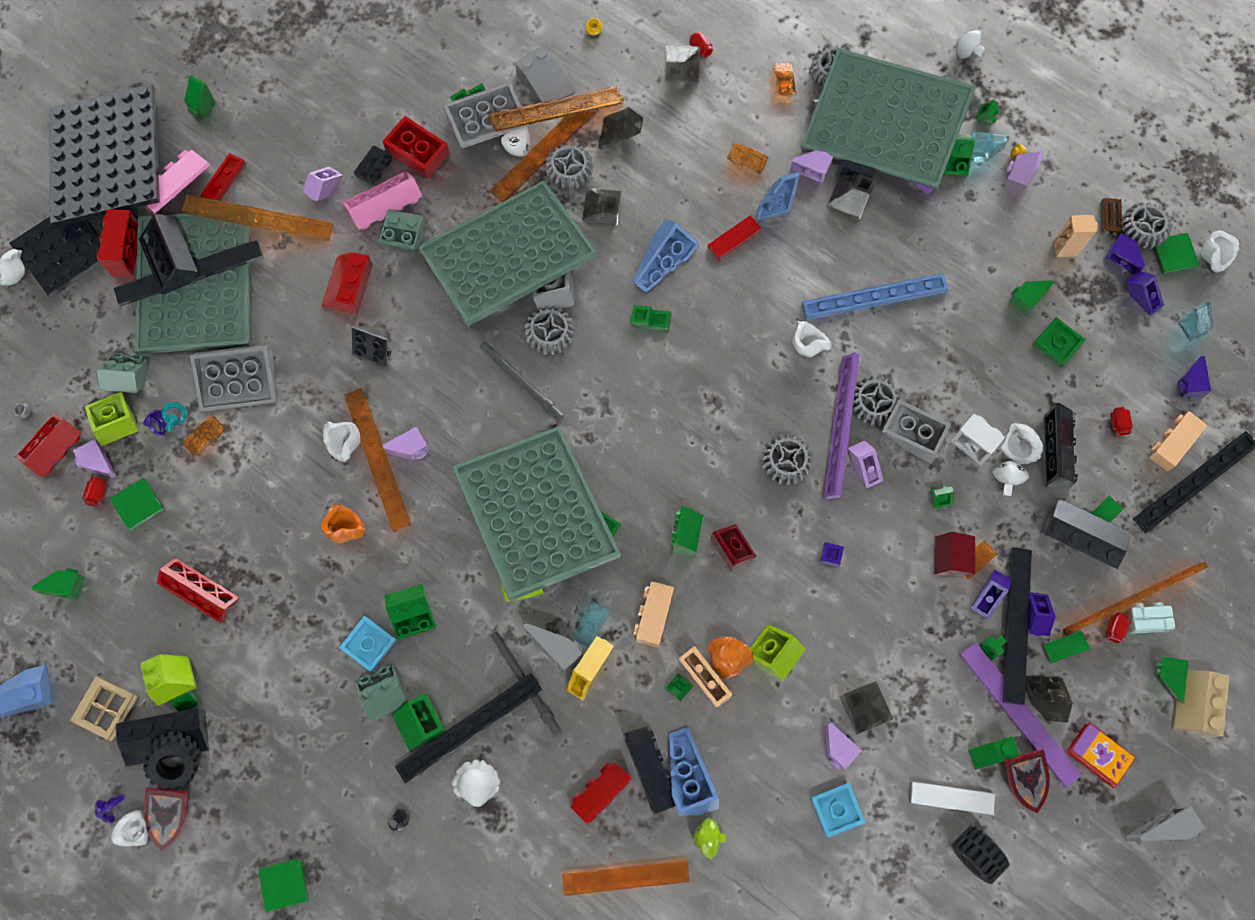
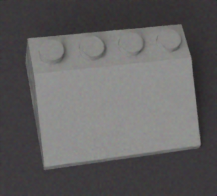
[444,82,529,149]
[190,344,277,412]

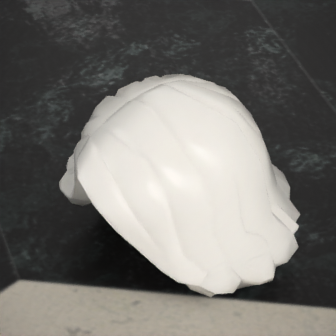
[1201,230,1239,273]
[0,249,25,286]
[792,321,832,357]
[323,422,360,462]
[1001,423,1043,464]
[452,760,500,807]

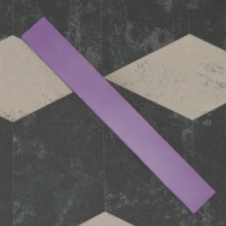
[823,352,860,500]
[960,643,1082,788]

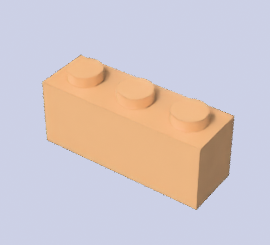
[1053,215,1098,257]
[1149,411,1208,472]
[633,581,674,648]
[679,646,734,708]

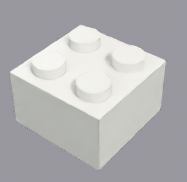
[951,414,1005,465]

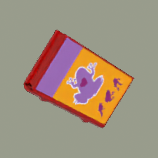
[1066,722,1136,788]

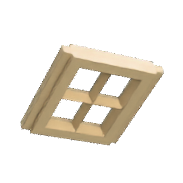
[70,676,139,742]

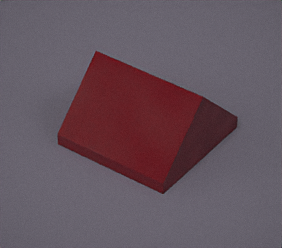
[710,524,757,572]
[935,531,975,575]

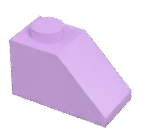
[790,150,833,183]
[1007,152,1043,186]
[303,167,343,201]
[383,427,430,460]
[73,439,117,478]
[848,441,883,489]
[825,722,862,771]

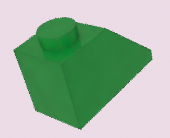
[184,75,216,119]
[1009,280,1054,315]
[31,568,85,600]
[1156,657,1189,704]
[968,736,1020,770]

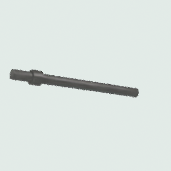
[480,342,564,420]
[490,631,562,736]

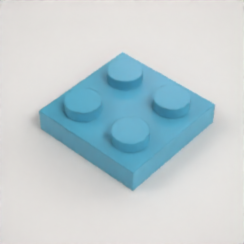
[339,616,397,673]
[810,783,866,838]

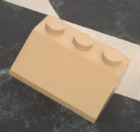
[1172,670,1230,738]

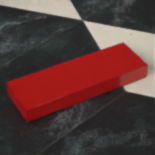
[200,153,246,205]
[708,215,762,260]

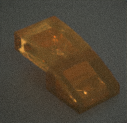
[773,62,796,96]
[727,143,768,174]
[182,416,226,456]
[965,540,998,580]

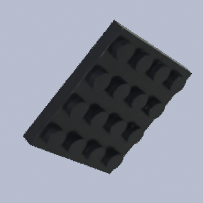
[9,216,101,298]

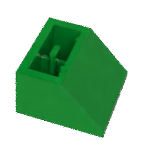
[944,134,975,176]
[670,506,704,557]
[384,584,436,640]
[392,693,446,752]

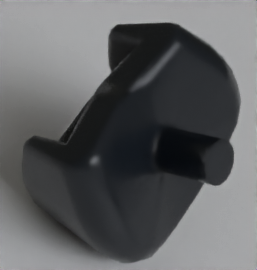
[388,809,410,831]

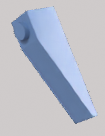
[755,172,800,220]
[632,219,700,292]
[0,665,52,718]
[669,727,719,816]

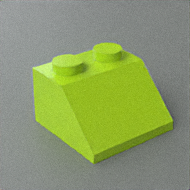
[84,391,139,446]
[750,624,806,681]
[140,654,196,706]

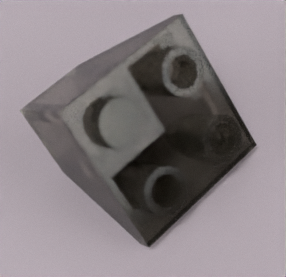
[664,45,700,83]
[598,107,643,149]
[826,174,877,220]
[582,187,623,225]
[1025,675,1073,722]
[839,682,893,735]

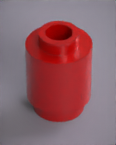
[689,32,714,59]
[1110,407,1133,436]
[82,477,107,507]
[1105,613,1131,644]

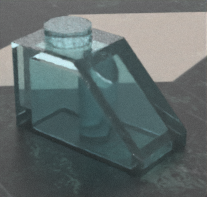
[971,132,1009,162]
[1178,301,1213,341]
[573,601,610,648]

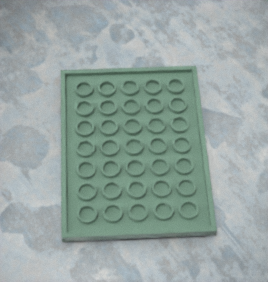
[801,48,976,189]
[418,181,598,326]
[135,209,250,354]
[452,426,621,602]

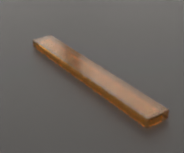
[488,86,624,132]
[490,97,599,202]
[182,194,333,242]
[344,388,412,533]
[1063,561,1208,636]

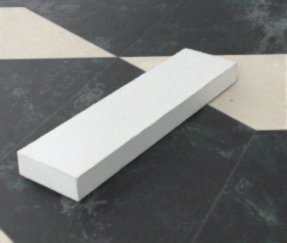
[910,782,995,815]

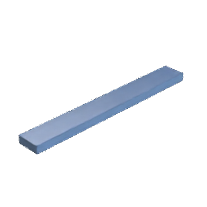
[802,273,949,321]

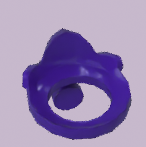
[143,409,167,436]
[94,794,125,823]

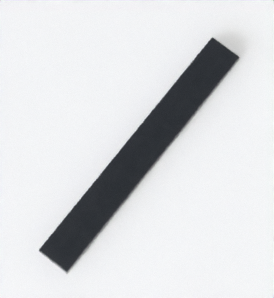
[113,240,264,307]
[1133,431,1255,534]
[1002,547,1032,706]
[394,673,543,784]

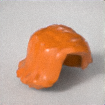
[321,504,365,544]
[708,636,754,679]

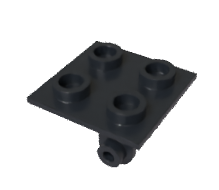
[352,326,392,366]

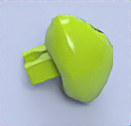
[693,817,726,859]

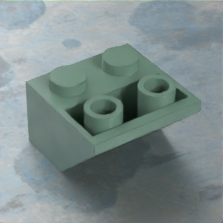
[378,210,427,250]
[97,353,150,393]
[355,664,408,722]

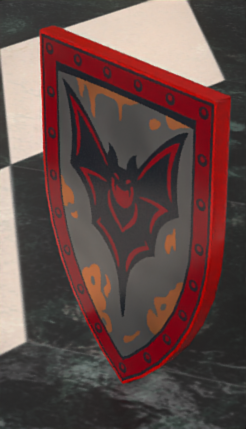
[1005,749,1050,813]
[144,787,188,851]

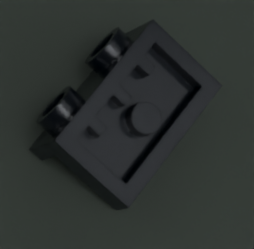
[354,145,392,185]
[835,159,875,188]

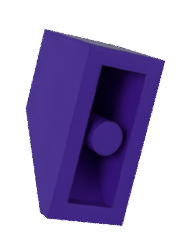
[1104,233,1145,275]
[1126,271,1164,315]
[1177,356,1211,398]
[971,569,1012,619]
[1028,592,1056,636]

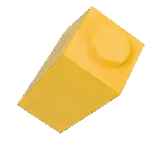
[566,636,614,700]

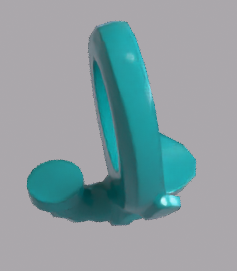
[161,402,187,432]

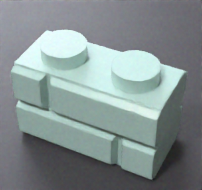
[1125,602,1175,634]

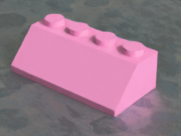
[143,149,210,215]
[342,171,423,230]

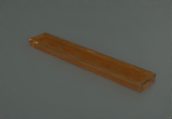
[562,860,690,896]

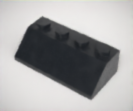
[139,214,198,295]
[1044,403,1078,489]
[1040,498,1131,569]
[115,708,210,767]
[624,726,676,815]

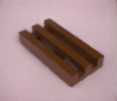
[1101,198,1122,234]

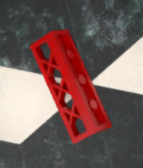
[157,558,239,623]

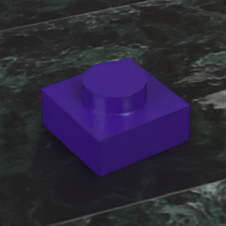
[820,542,844,567]

